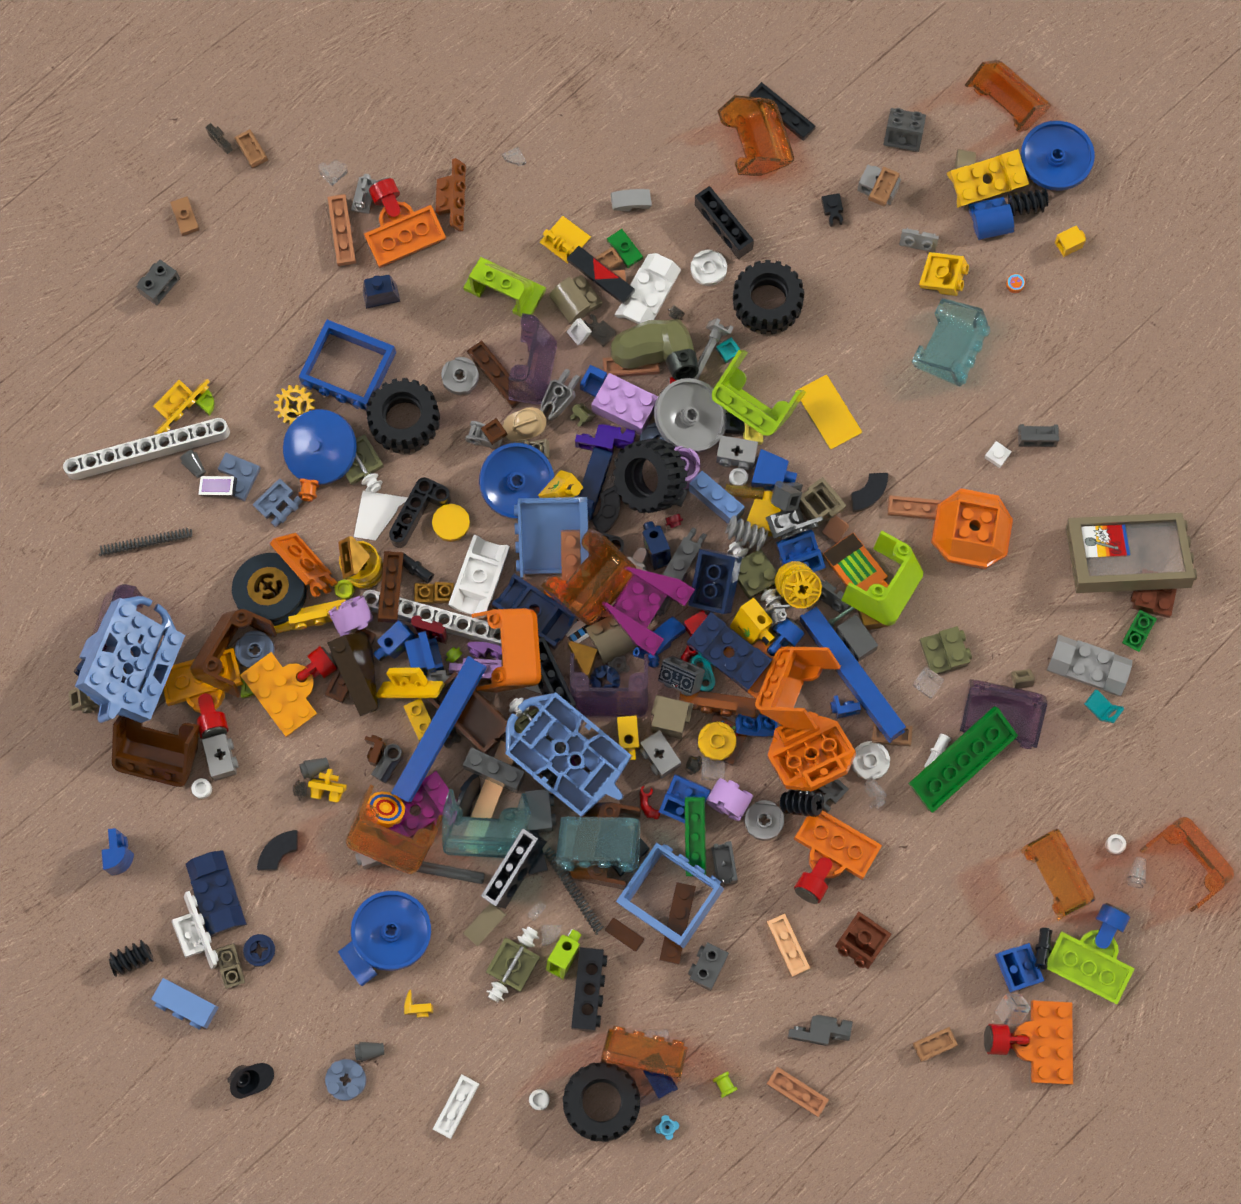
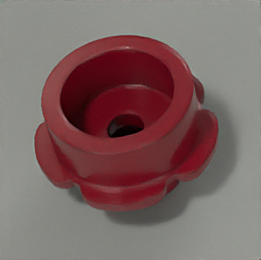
[665,513,683,528]

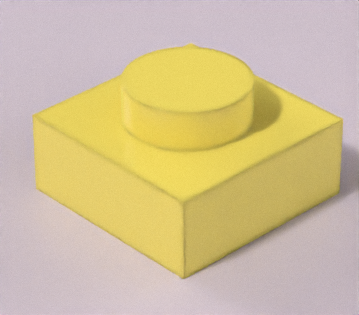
[743,423,763,445]

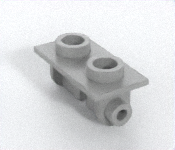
[351,174,377,214]
[899,228,939,252]
[764,603,790,629]

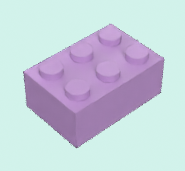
[592,373,658,435]

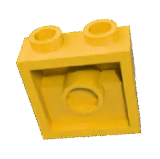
[919,252,969,296]

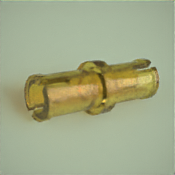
[725,484,764,500]

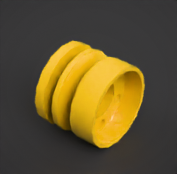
[339,541,383,589]
[775,561,822,608]

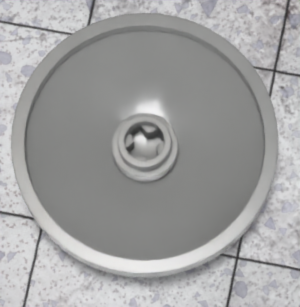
[654,378,727,453]

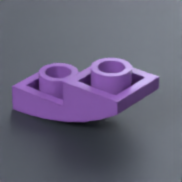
[467,642,502,660]

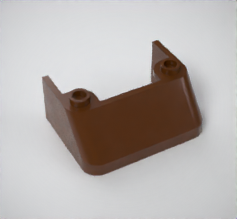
[190,609,277,698]
[569,802,641,890]

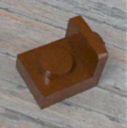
[364,735,386,767]

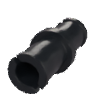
[403,553,434,584]
[1034,927,1053,969]

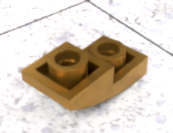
[414,582,454,604]

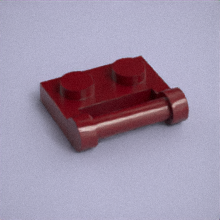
[411,615,448,644]

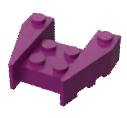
[602,566,695,655]

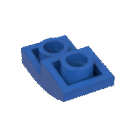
[654,616,686,656]
[735,714,778,737]
[338,941,378,986]

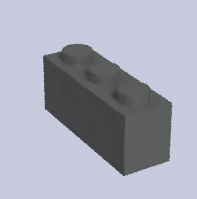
[463,747,525,793]

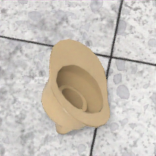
[503,407,546,442]

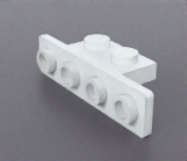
[172,891,219,969]

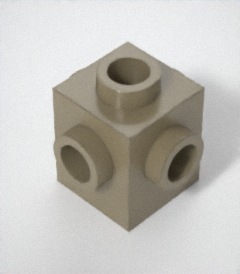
[68,688,100,713]

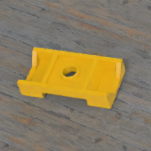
[947,149,1029,208]

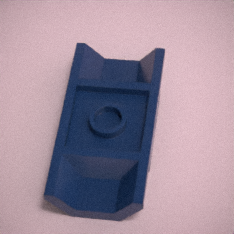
[185,850,247,937]

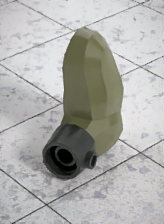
[611,319,699,380]

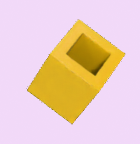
[1055,225,1086,257]

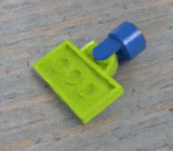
[1047,903,1135,1005]

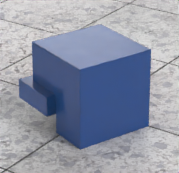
[405,631,444,675]

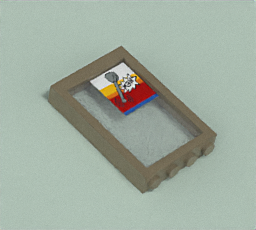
[1065,513,1197,593]

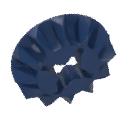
[589,665,620,696]
[243,934,275,966]

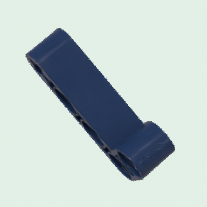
[575,447,613,522]

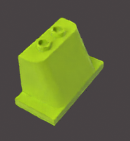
[463,257,546,321]

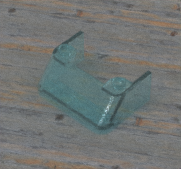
[442,789,531,858]

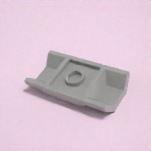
[1046,635,1133,696]

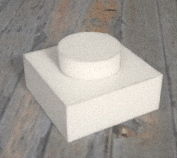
[567,318,592,345]
[984,441,1012,468]

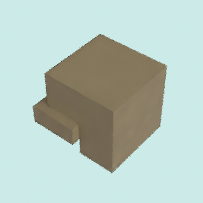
[799,477,846,529]
[651,695,694,739]

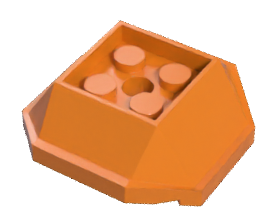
[931,488,1013,569]
[768,711,856,792]

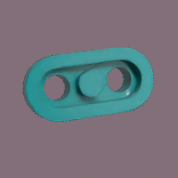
[691,654,715,692]

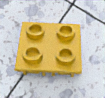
[539,216,591,264]

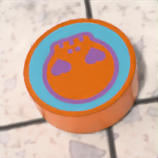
[1006,273,1025,293]

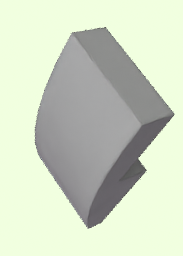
[610,189,652,212]

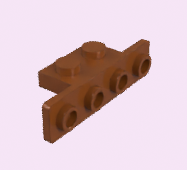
[435,158,466,232]
[679,691,756,718]

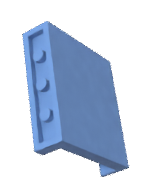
[514,497,590,578]

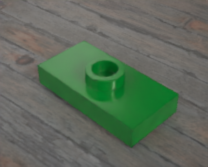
[607,229,643,268]

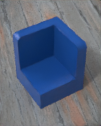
[580,365,607,397]

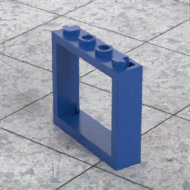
[299,319,396,410]

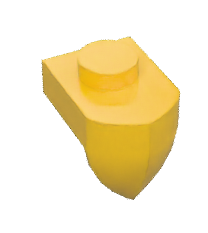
[404,990,433,1018]

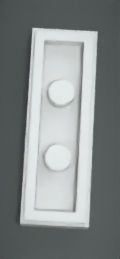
[433,1074,480,1139]

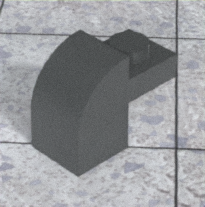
[771,481,803,511]

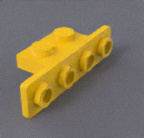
[153,379,210,435]
[274,599,346,633]
[377,667,445,698]

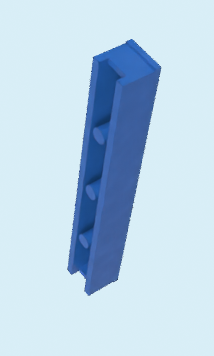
[800,606,906,744]
[391,656,487,802]

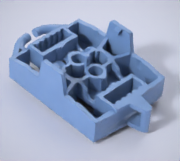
[75,596,185,723]
[505,692,632,817]

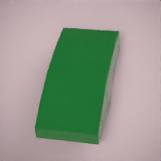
[1122,610,1157,652]

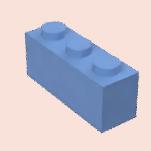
[689,471,745,524]
[151,978,219,1030]

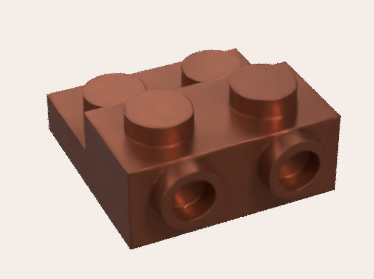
[1130,569,1177,618]
[835,911,892,969]

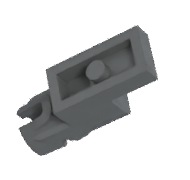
[787,1015,853,1046]

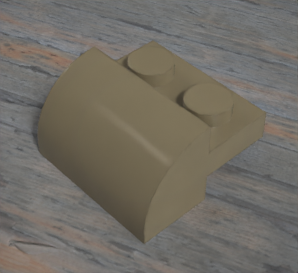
[549,275,603,324]
[585,616,638,664]

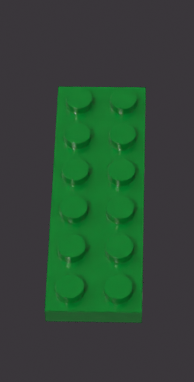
[908,706,1018,813]

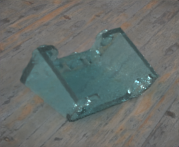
[912,298,990,387]
[555,817,640,872]

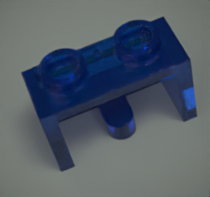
[639,1054,678,1100]

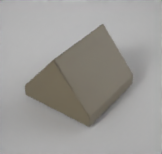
[1011,669,1035,689]

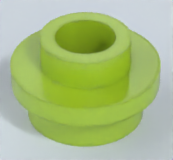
[445,647,463,663]

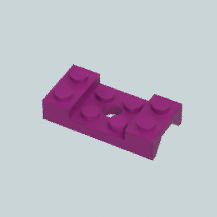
[378,771,457,849]

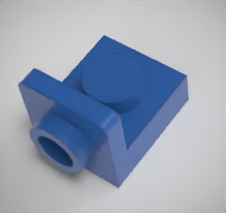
[830,695,861,719]

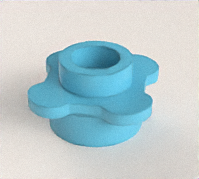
[655,1115,679,1140]

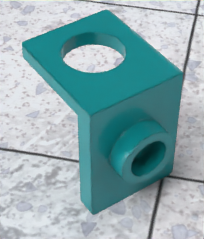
[1084,690,1125,723]

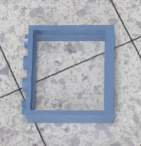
[616,842,724,949]

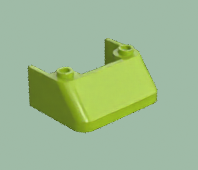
[712,350,806,436]
[841,531,923,626]

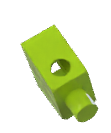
[546,929,581,979]

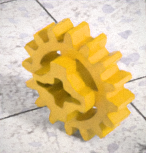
[274,385,316,425]

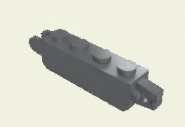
[650,528,707,624]

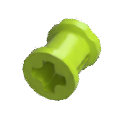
[713,1072,738,1098]

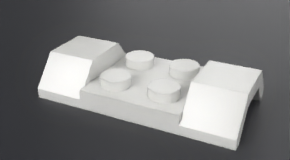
[615,253,681,324]
[448,535,510,615]

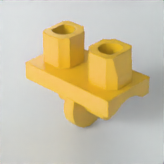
[308,768,347,802]

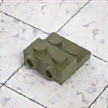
[919,626,972,676]

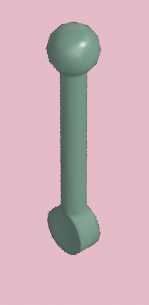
[828,606,855,626]

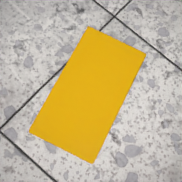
[795,375,862,449]

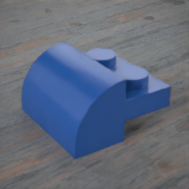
[968,197,1014,240]
[776,530,826,572]
[659,774,711,823]
[102,828,134,876]
[995,943,1044,993]

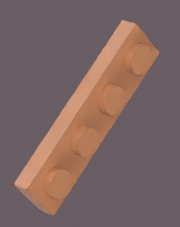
[327,194,356,266]

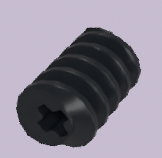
[1008,189,1049,216]
[780,790,824,817]
[109,940,154,977]

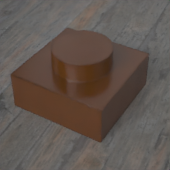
[481,418,508,445]

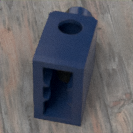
[362,275,400,309]
[642,521,671,570]

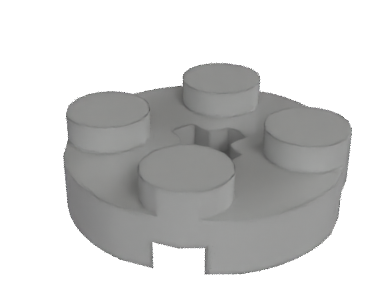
[441,357,479,395]
[745,800,784,840]

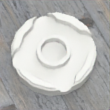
[690,250,727,286]
[851,741,890,781]

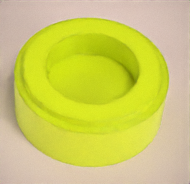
[334,579,354,600]

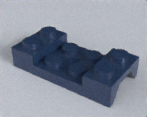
[492,573,577,650]
[686,612,772,692]

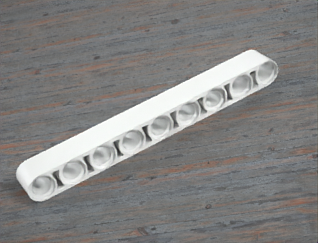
[63,418,230,480]
[363,590,501,646]

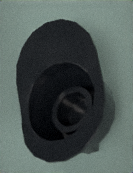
[227,1063,274,1099]

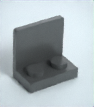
[883,108,926,152]
[766,506,823,540]

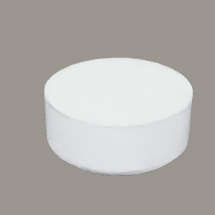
[729,468,748,488]
[191,778,212,799]
[1105,834,1126,855]
[529,1089,550,1110]

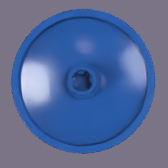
[1020,121,1095,191]
[283,409,357,485]
[479,443,554,519]
[351,891,431,971]

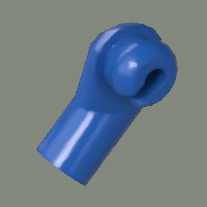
[633,647,660,668]

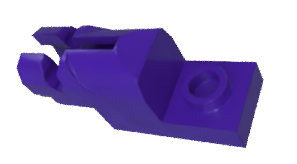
[575,424,636,453]

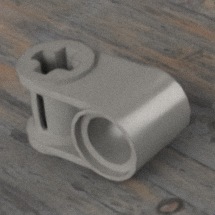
[465,421,503,449]

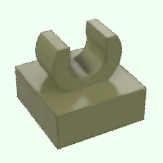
[570,403,596,427]

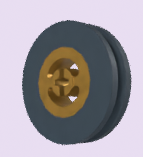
[232,553,307,626]

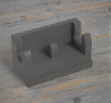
[1018,424,1059,447]
[711,841,738,886]

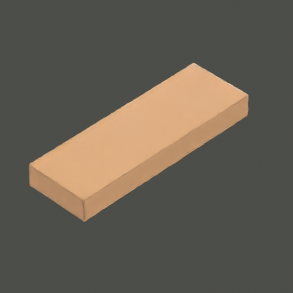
[767,914,810,977]

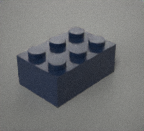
[688,549,742,614]

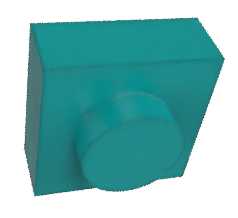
[716,337,740,364]

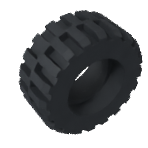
[733,260,804,334]
[366,378,440,454]
[613,438,688,513]
[563,1062,640,1142]

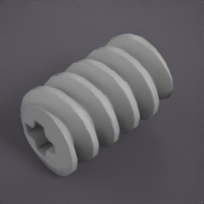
[725,515,768,551]

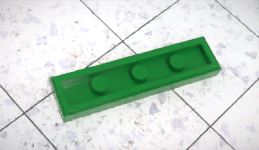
[685,797,706,876]

